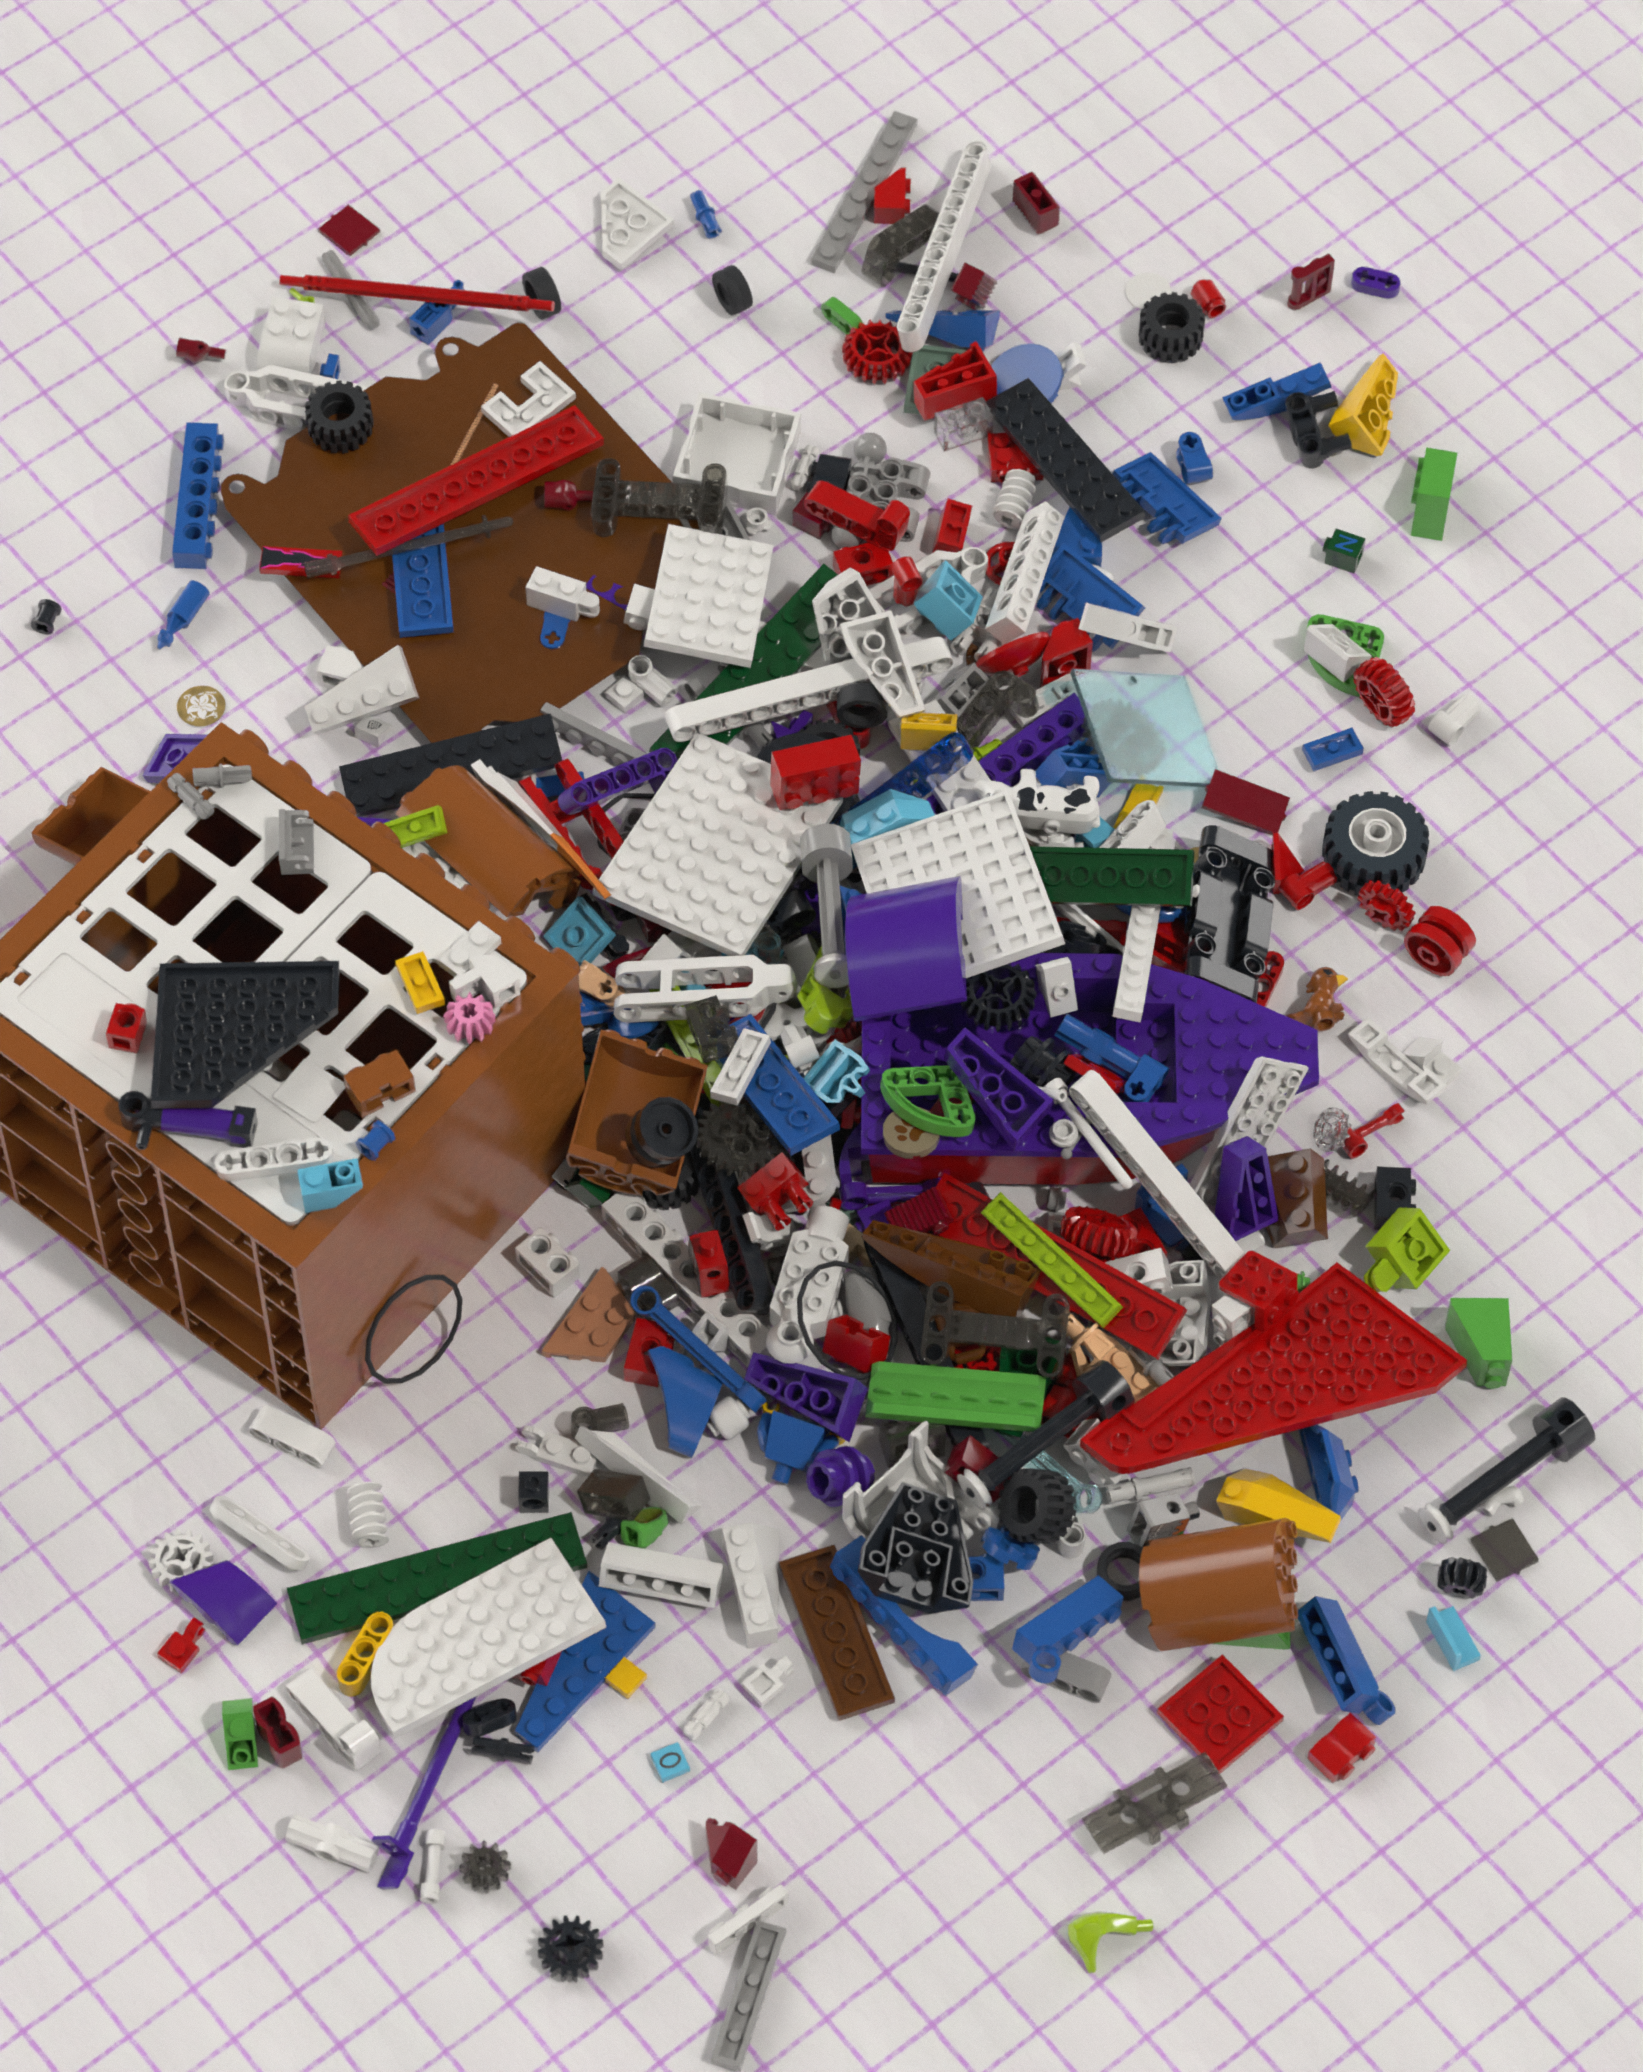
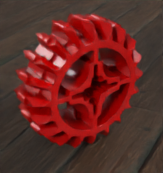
[842,319,912,385]
[1353,657,1415,728]
[1060,1206,1138,1258]

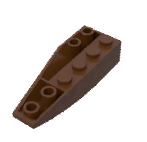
[861,1220,1041,1324]

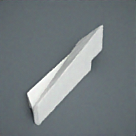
[575,1426,701,1525]

